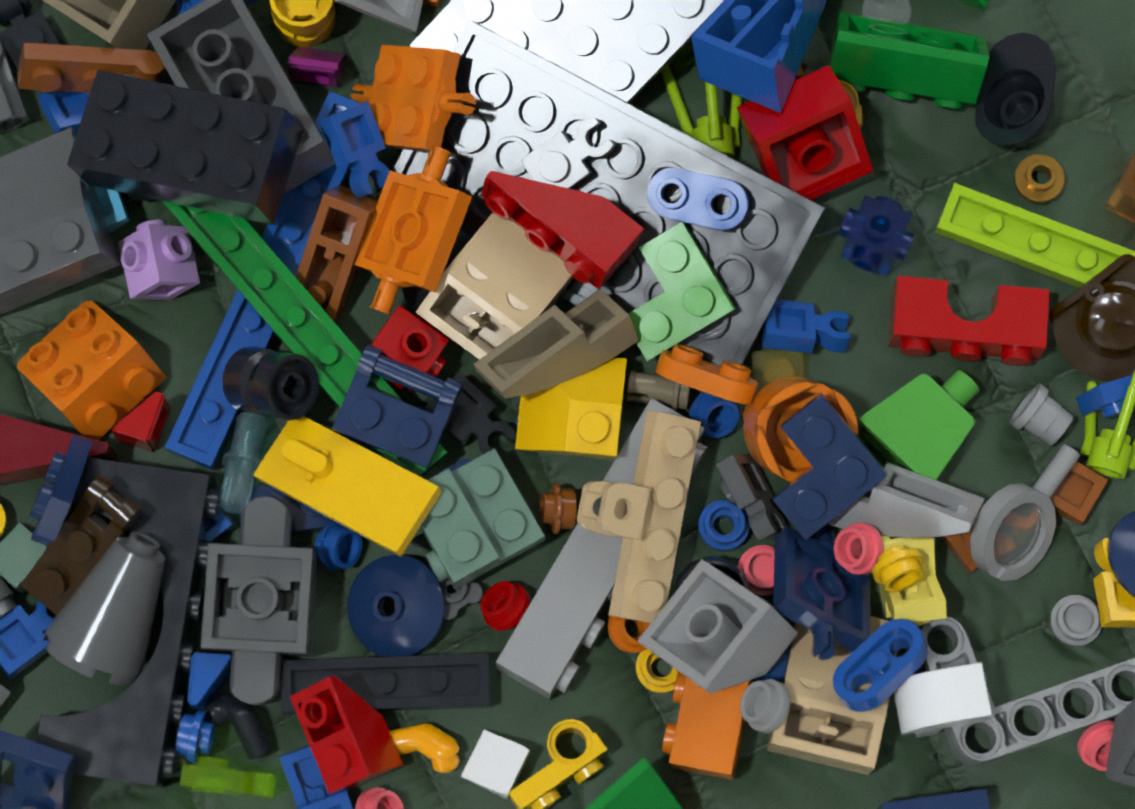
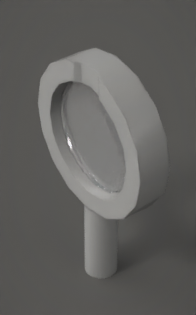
[970,444,1080,581]

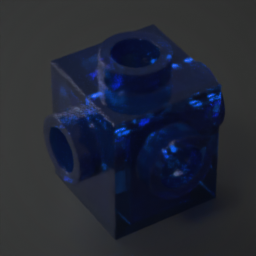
[838,195,915,276]

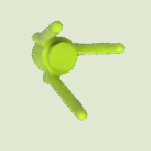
[661,64,742,158]
[1080,370,1135,479]

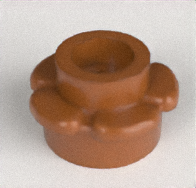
[539,483,576,534]

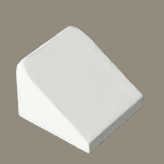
[461,730,530,800]

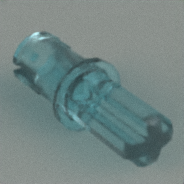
[219,412,269,514]

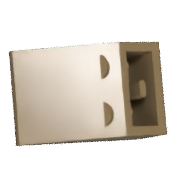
[416,213,574,360]
[766,617,897,775]

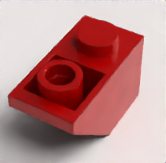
[290,675,403,794]

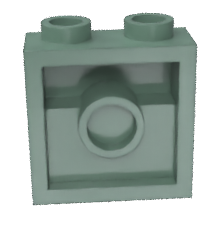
[414,448,545,590]

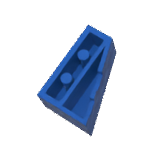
[691,0,826,113]

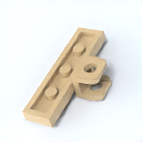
[577,411,701,623]

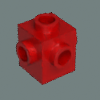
[370,305,449,392]

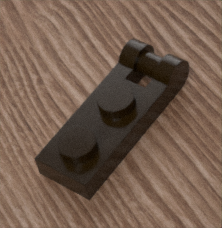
[21,475,142,615]

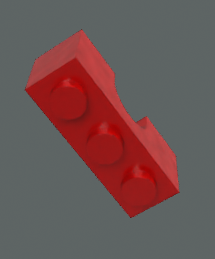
[888,276,1050,366]

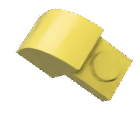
[879,536,947,626]

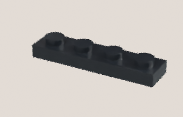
[281,653,490,715]

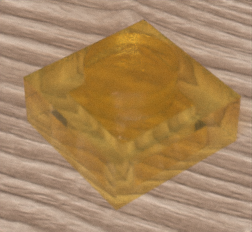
[751,350,804,396]

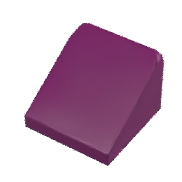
[288,47,345,88]

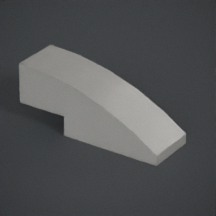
[827,462,985,538]

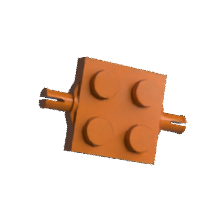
[351,45,476,152]
[354,145,472,315]

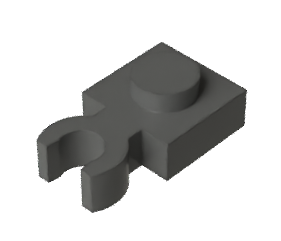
[716,454,786,541]

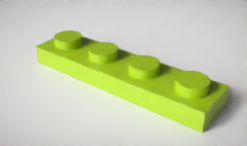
[935,183,1135,288]

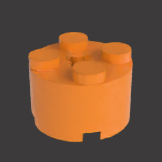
[743,377,858,482]

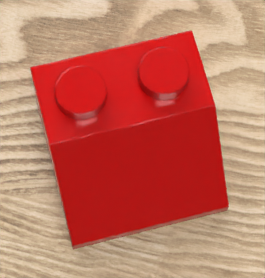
[737,65,873,200]

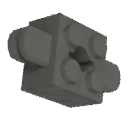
[201,496,318,706]

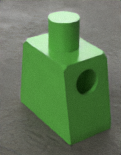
[858,370,979,481]

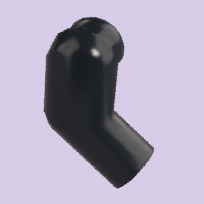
[205,693,272,760]

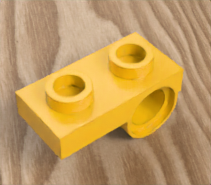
[509,719,607,809]

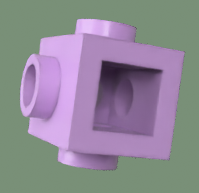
[118,219,200,300]

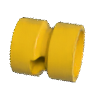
[269,0,336,48]

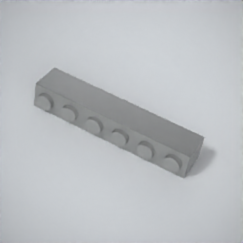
[496,398,708,700]

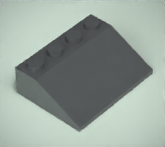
[0,127,120,315]

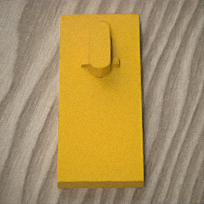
[253,416,443,557]

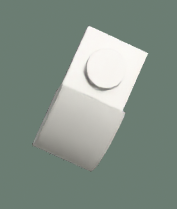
[894,662,992,738]

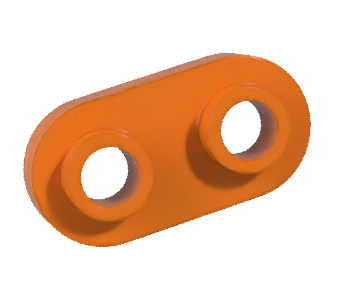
[655,344,758,404]

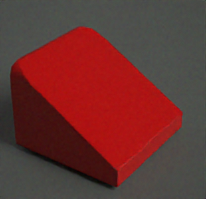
[111,391,171,452]

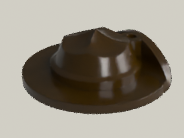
[1049,254,1135,382]

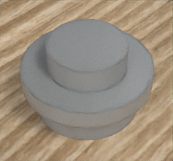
[1049,595,1101,647]
[740,679,789,733]

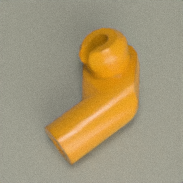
[389,723,460,773]

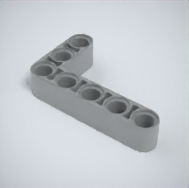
[920,617,1135,767]

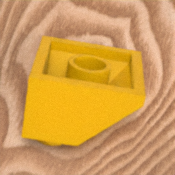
[515,357,627,460]

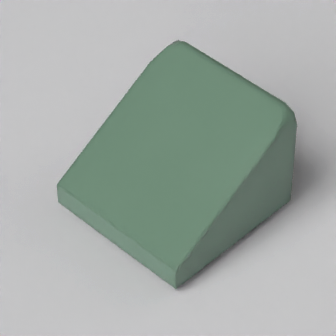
[0,522,47,595]

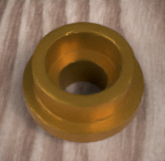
[1014,154,1065,204]

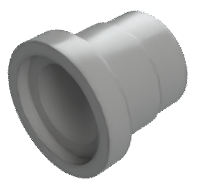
[1009,383,1073,446]

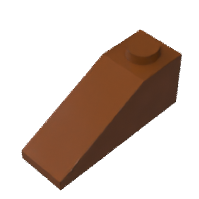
[296,185,378,325]

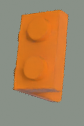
[17,300,167,440]

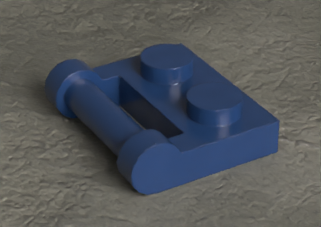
[332,344,463,470]
[0,730,74,809]

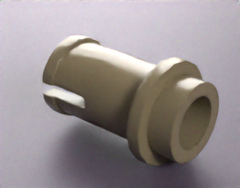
[627,370,691,412]

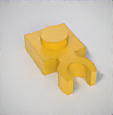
[1093,538,1135,627]

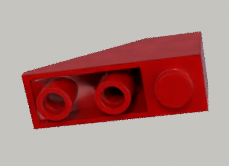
[481,171,644,290]

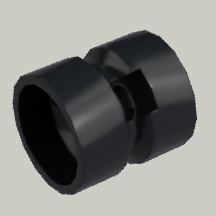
[222,346,319,421]

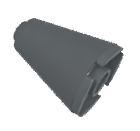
[43,532,165,685]

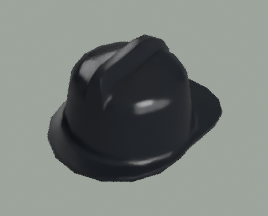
[975,32,1056,147]

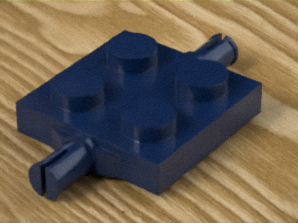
[773,524,871,660]

